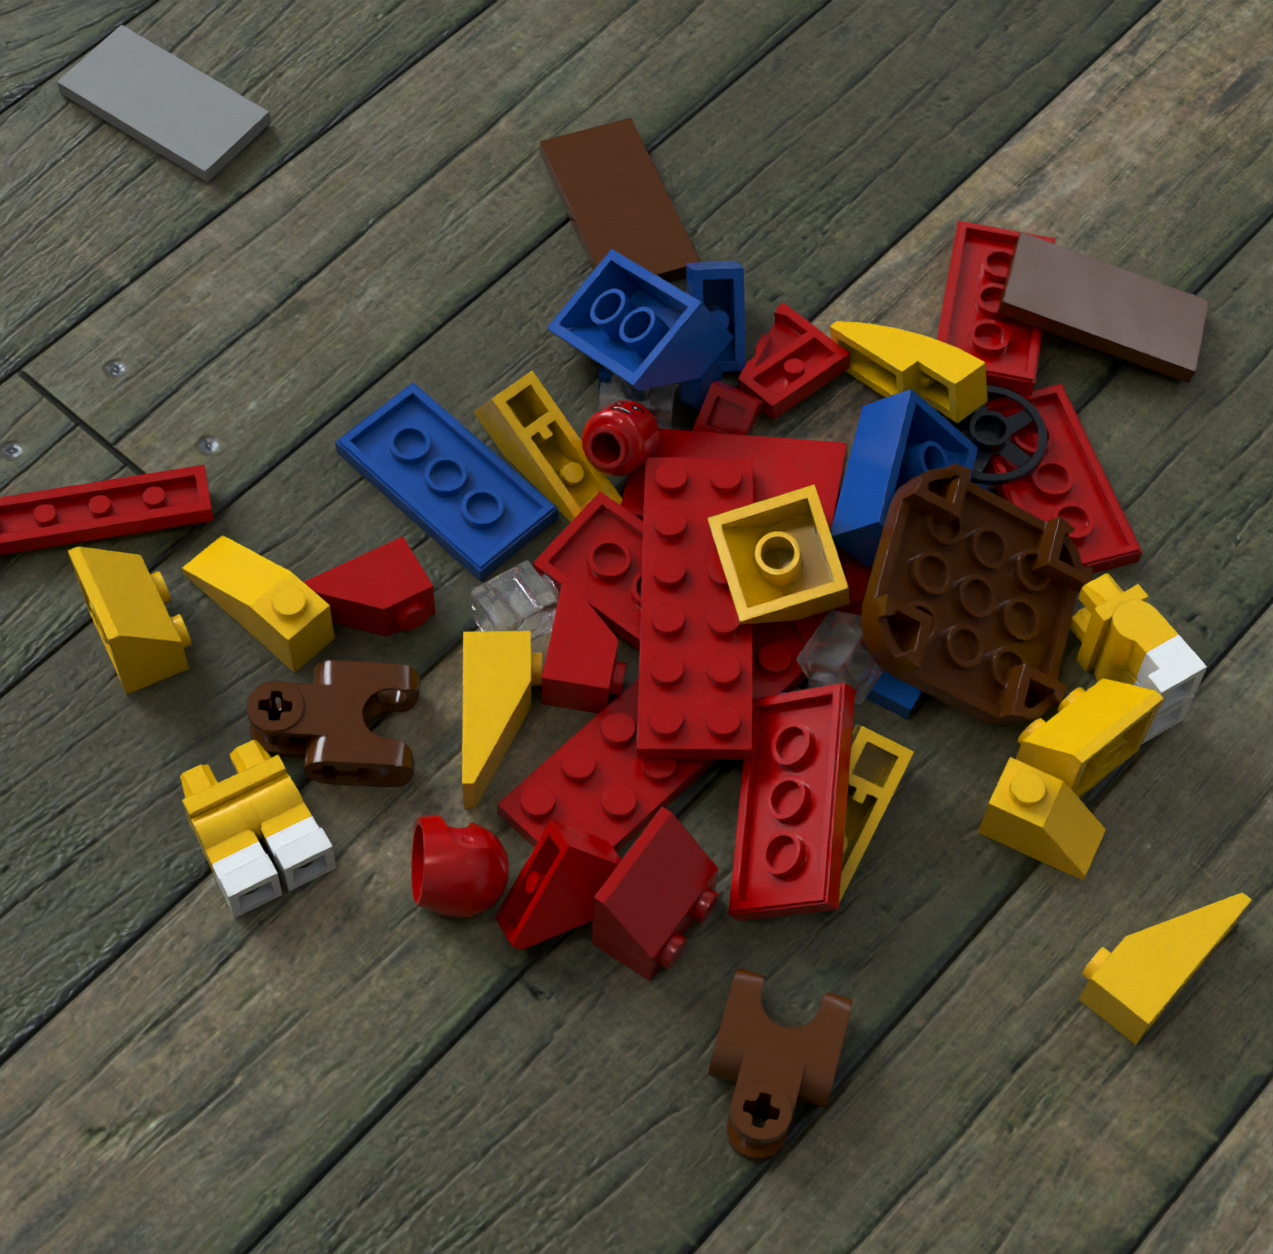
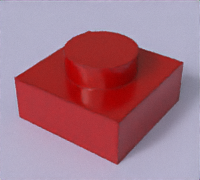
[693,380,764,435]

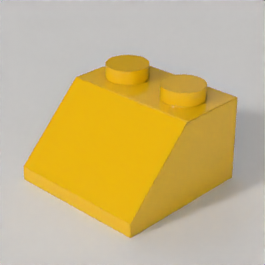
[707,484,850,625]
[68,546,192,695]
[1016,678,1164,798]

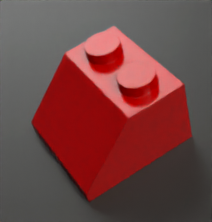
[592,806,720,981]

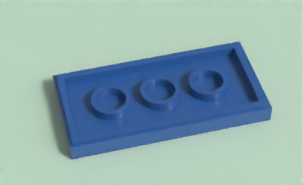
[335,382,558,582]

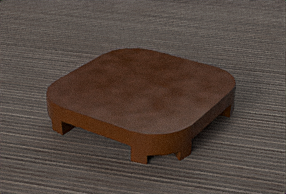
[861,464,1092,727]

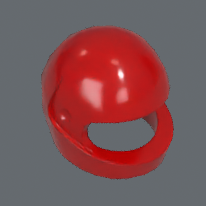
[411,814,510,918]

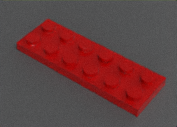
[637,457,753,760]

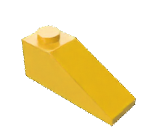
[473,370,622,522]
[182,535,335,673]
[462,631,542,809]
[839,725,914,903]
[1078,892,1252,1045]

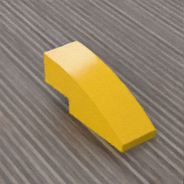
[830,321,987,423]

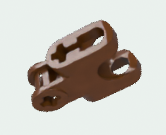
[247,660,421,787]
[708,968,853,1161]

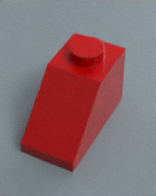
[304,536,436,637]
[542,582,627,714]
[495,819,622,950]

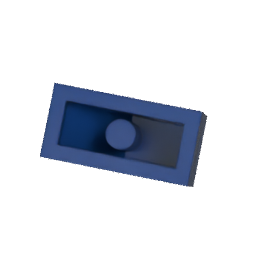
[686,261,746,372]

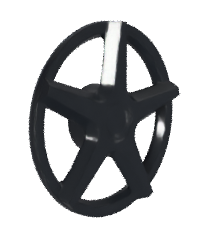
[936,385,1048,485]

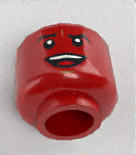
[581,400,660,477]

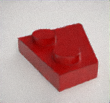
[738,302,850,420]

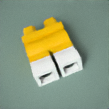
[1070,573,1207,744]
[180,739,336,919]

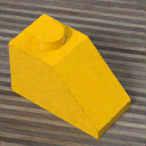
[977,757,1106,880]

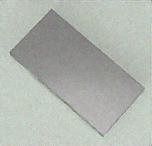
[57,25,271,183]

